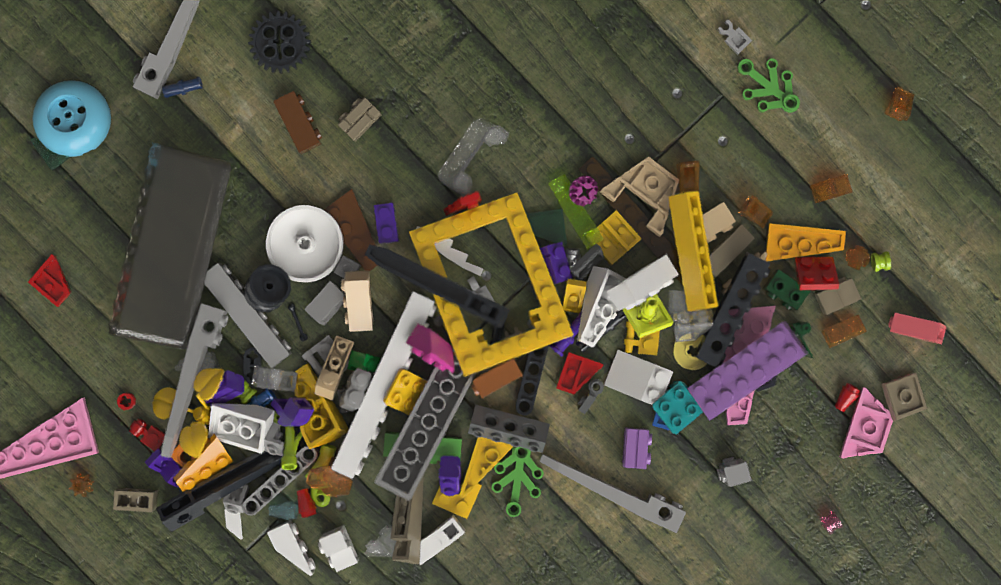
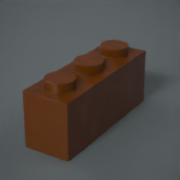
[273,91,322,154]

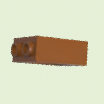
[471,358,523,398]

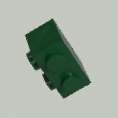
[763,270,811,311]

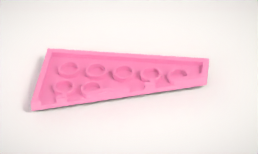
[0,397,99,479]

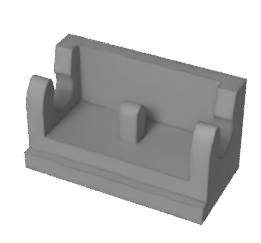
[304,281,346,326]

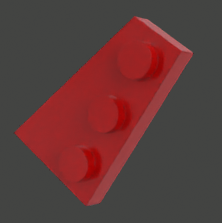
[443,191,481,216]

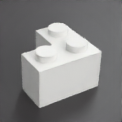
[318,525,359,572]

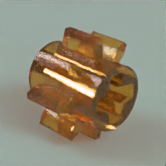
[846,245,870,270]
[69,473,94,497]

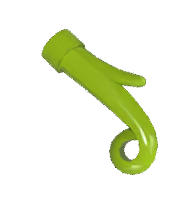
[273,411,302,470]
[305,444,336,507]

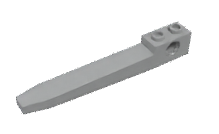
[133,0,200,99]
[161,304,228,458]
[539,453,686,533]

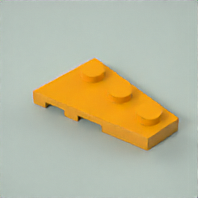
[174,433,233,492]

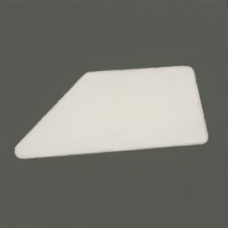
[225,509,243,540]

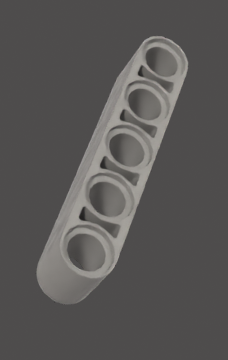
[242,446,319,515]

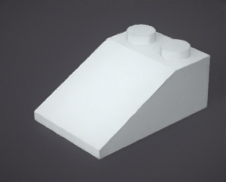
[604,350,673,405]
[208,403,275,454]

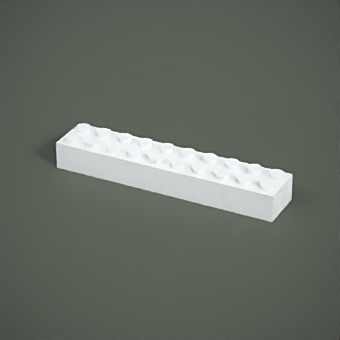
[331,292,437,479]

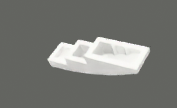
[416,226,483,276]

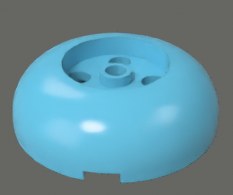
[32,80,111,157]

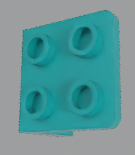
[652,381,703,434]

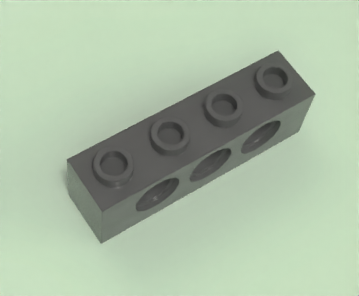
[468,405,550,453]

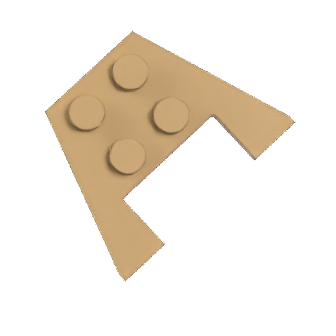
[600,157,679,237]

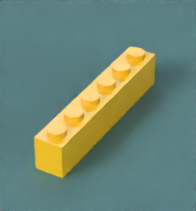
[668,191,718,311]

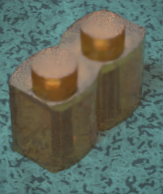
[306,466,353,497]

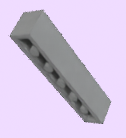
[200,263,292,368]

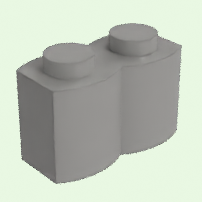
[339,368,371,412]

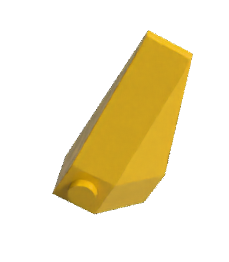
[292,364,349,449]

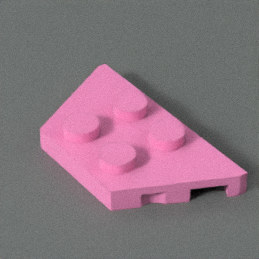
[839,387,893,459]

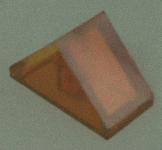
[676,160,699,194]
[810,174,853,203]
[738,195,774,229]

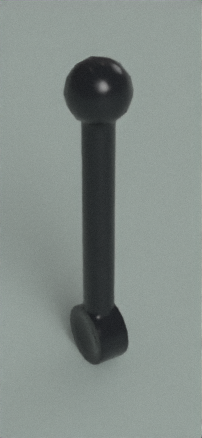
[288,304,308,342]

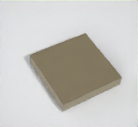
[881,372,927,421]

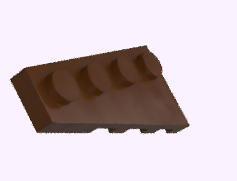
[324,189,378,272]

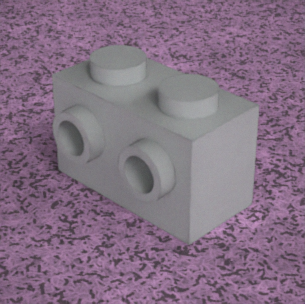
[717,457,751,487]

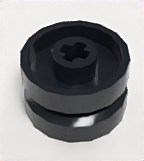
[244,265,291,312]

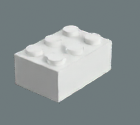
[607,255,679,311]

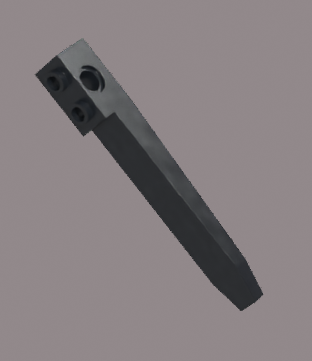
[365,245,511,327]
[156,440,302,532]

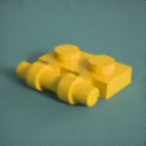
[624,320,660,356]

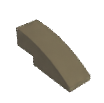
[709,224,755,277]

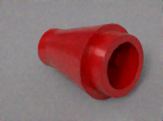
[835,382,860,412]
[297,488,317,518]

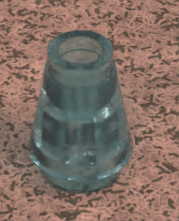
[269,502,298,521]

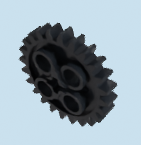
[248,11,311,74]

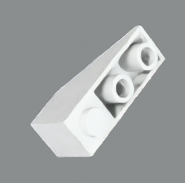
[419,514,465,565]
[267,520,316,576]

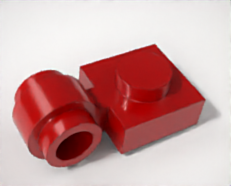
[129,418,165,451]

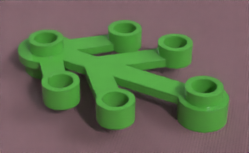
[737,58,800,113]
[492,447,544,517]

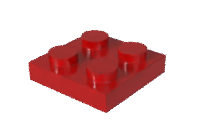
[794,257,839,290]

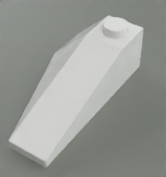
[578,266,626,347]

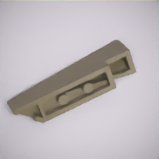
[390,474,424,564]

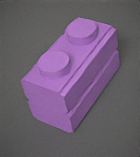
[622,427,652,469]

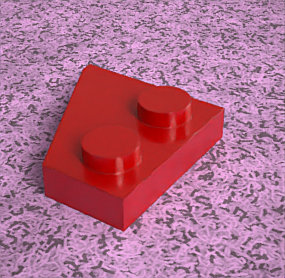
[28,254,71,307]
[556,352,603,394]

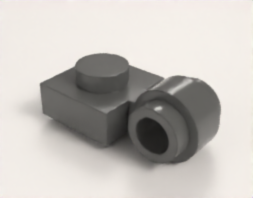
[577,379,604,414]

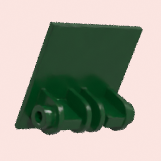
[787,321,814,358]

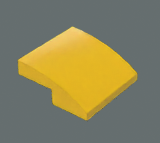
[586,210,642,265]

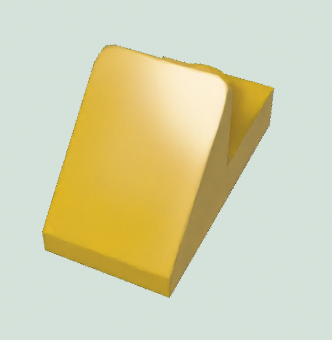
[562,279,587,313]

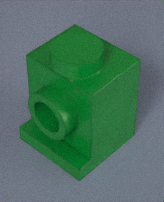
[347,350,380,372]

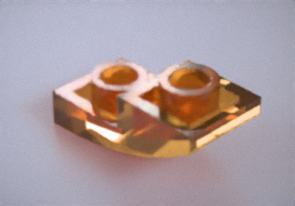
[821,314,867,348]

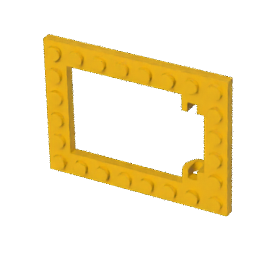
[409,193,573,377]

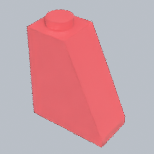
[889,313,946,345]

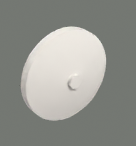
[266,205,344,282]

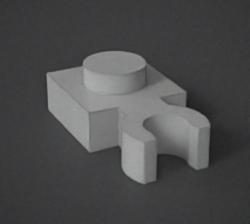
[717,20,752,55]

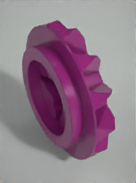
[569,176,599,206]

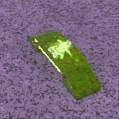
[548,174,604,249]

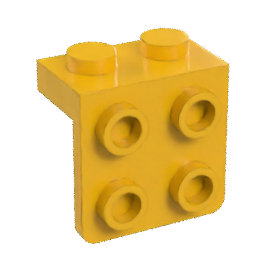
[383,369,428,415]

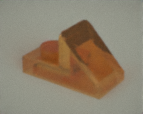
[885,87,914,121]

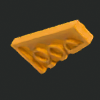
[765,223,846,261]

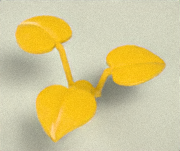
[152,368,224,458]

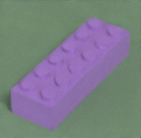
[687,321,808,421]

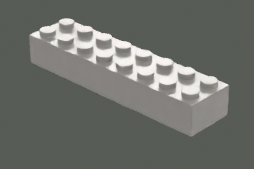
[375,349,476,501]

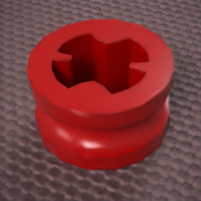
[117,393,136,410]

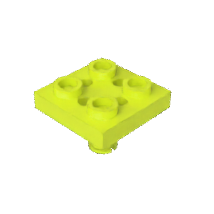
[622,293,674,338]

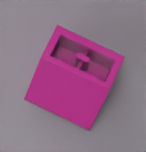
[405,323,454,372]

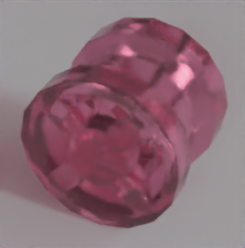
[819,511,843,535]

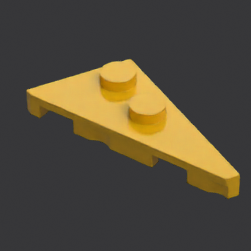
[459,437,513,498]

